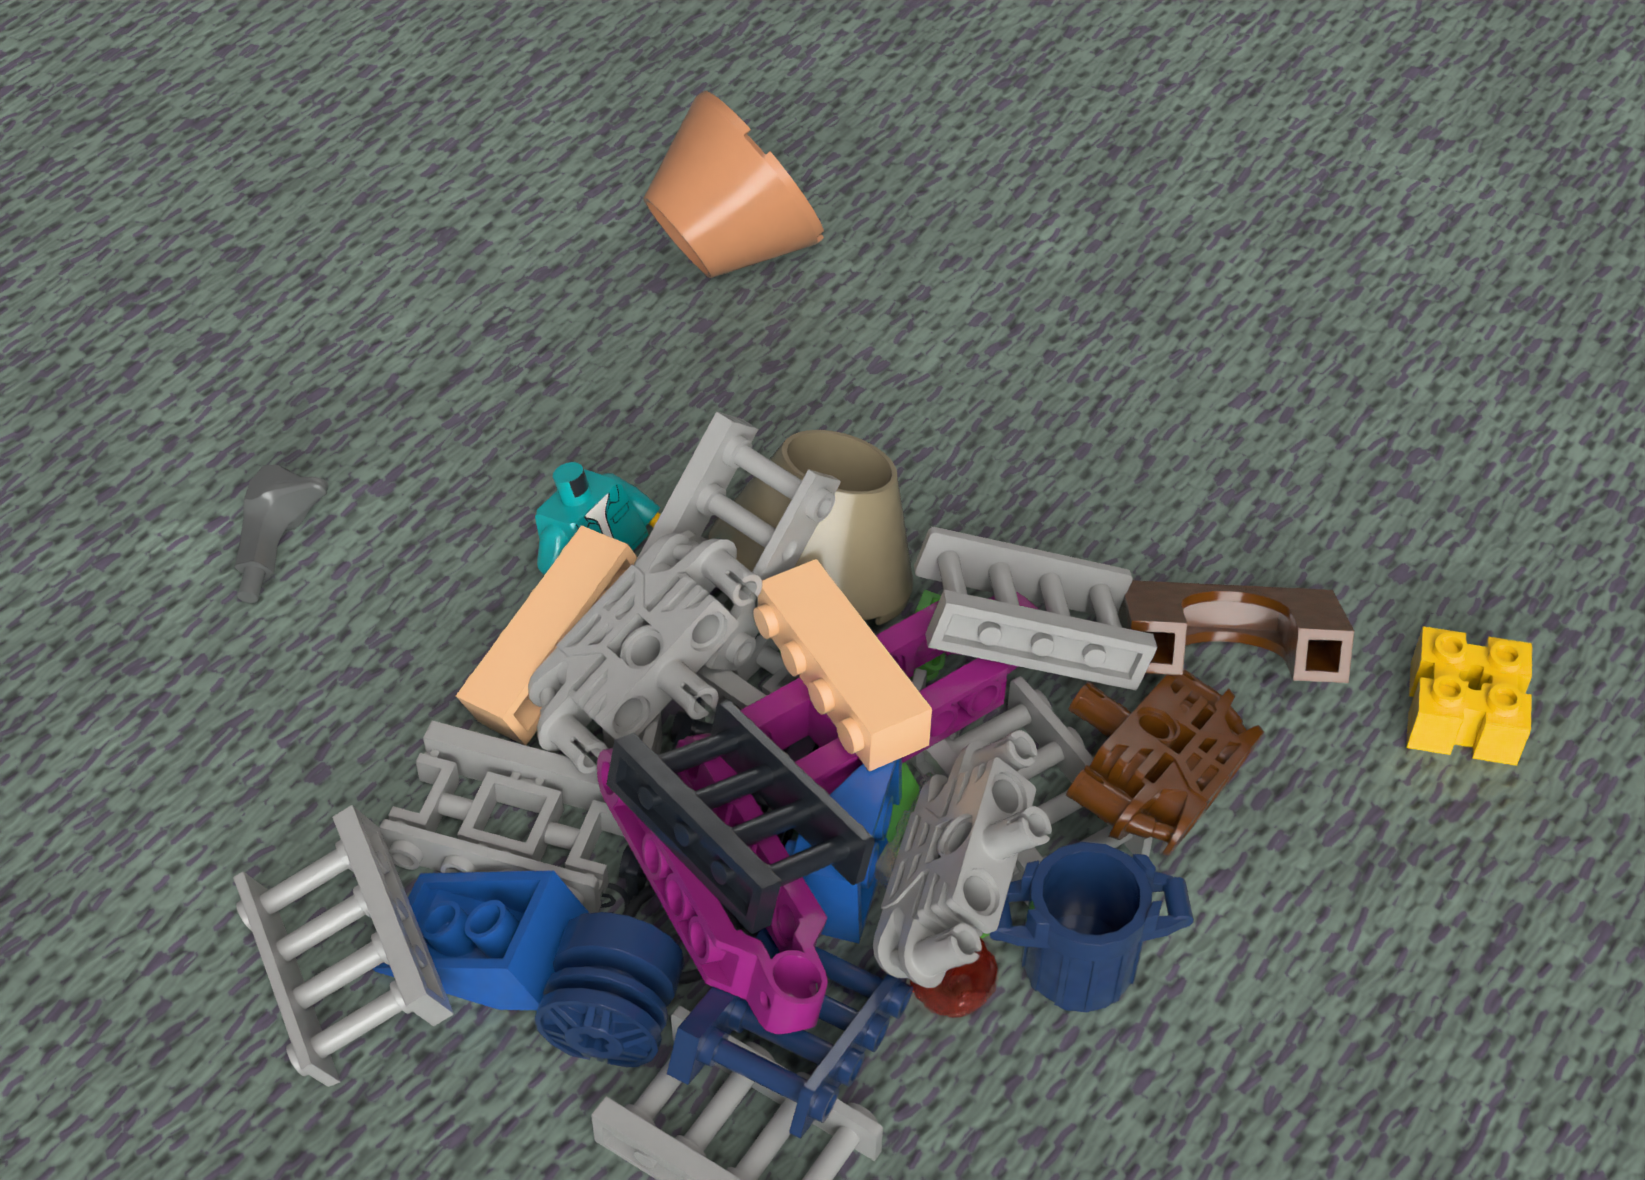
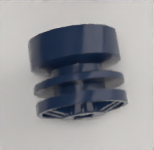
[534,912,685,1068]

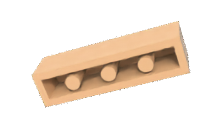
[456,525,638,745]
[753,559,932,772]

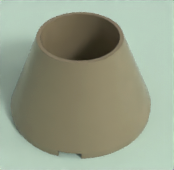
[708,430,913,625]

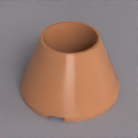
[643,90,824,278]

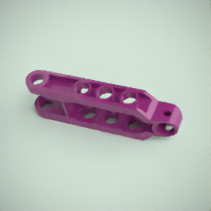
[740,592,1039,810]
[597,733,828,1034]

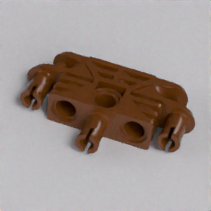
[1066,667,1265,856]

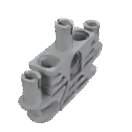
[528,533,762,773]
[873,730,1052,988]

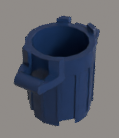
[990,842,1194,1012]

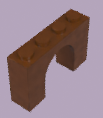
[1118,580,1354,683]

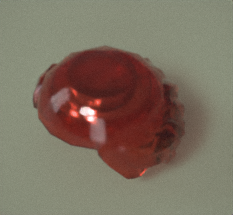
[910,938,999,1018]

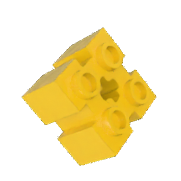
[1406,626,1532,766]

